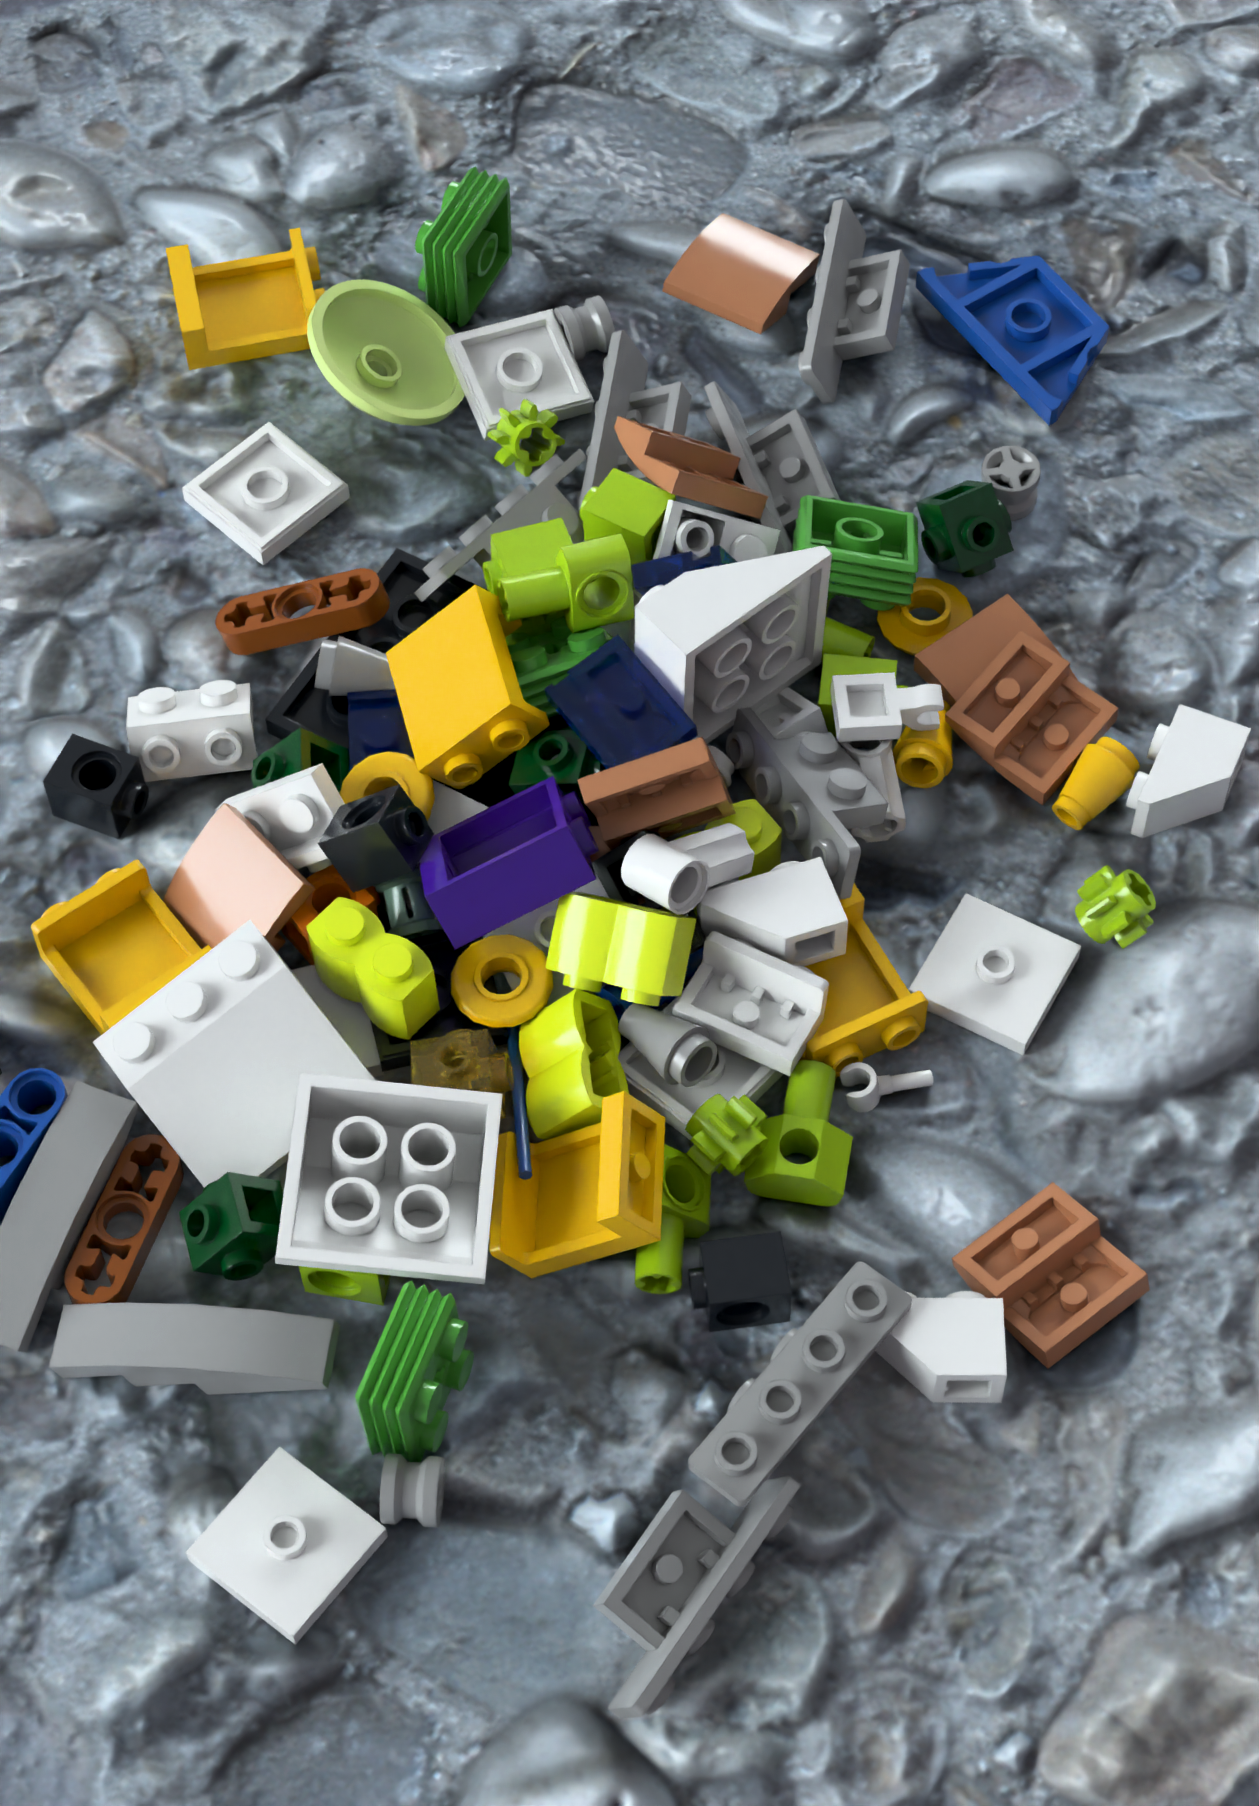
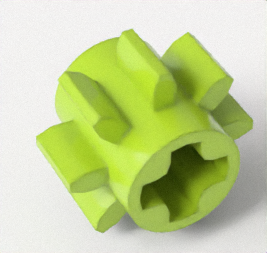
[487,399,565,477]
[1075,865,1156,949]
[685,1094,769,1176]

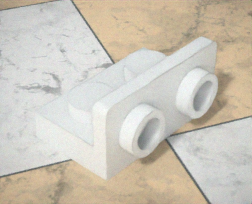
[215,763,345,873]

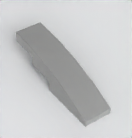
[0,1081,139,1353]
[49,1303,340,1395]

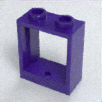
[419,776,599,949]

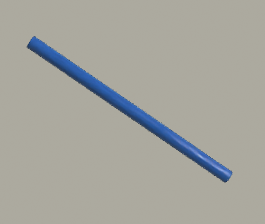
[507,1025,532,1180]

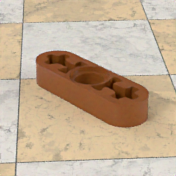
[215,568,390,655]
[64,1134,184,1304]

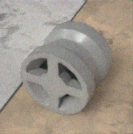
[554,295,615,362]
[981,446,1041,521]
[379,1453,445,1527]

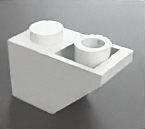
[653,499,780,570]
[1126,704,1251,838]
[697,857,848,966]
[875,1291,1007,1403]

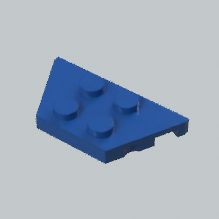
[916,255,1109,426]

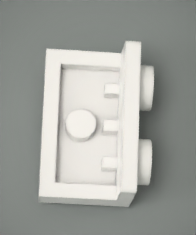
[126,680,257,782]
[672,931,829,1076]

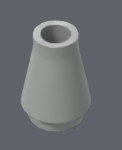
[315,636,397,696]
[618,1003,717,1087]

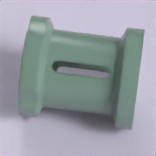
[374,867,444,940]

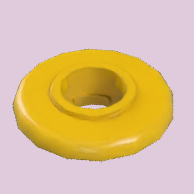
[877,577,973,656]
[339,751,435,821]
[451,934,554,1028]

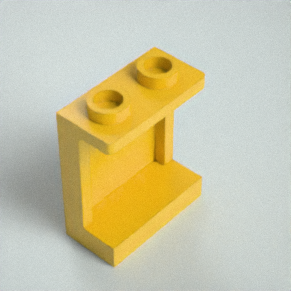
[165,227,325,370]
[386,584,550,789]
[31,859,212,1035]
[799,883,928,1077]
[489,1091,665,1278]

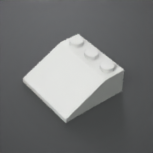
[633,545,832,748]
[93,920,376,1188]
[275,1073,502,1285]

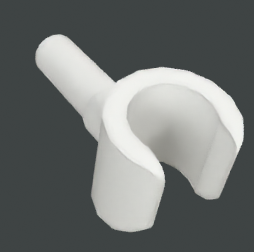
[840,1062,933,1113]

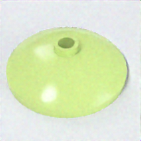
[307,280,465,426]

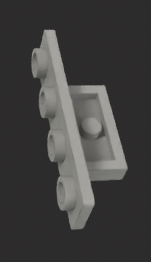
[798,199,910,404]
[577,330,692,514]
[704,381,841,555]
[414,449,587,602]
[726,707,889,900]
[689,1261,912,1507]
[593,1475,800,1719]

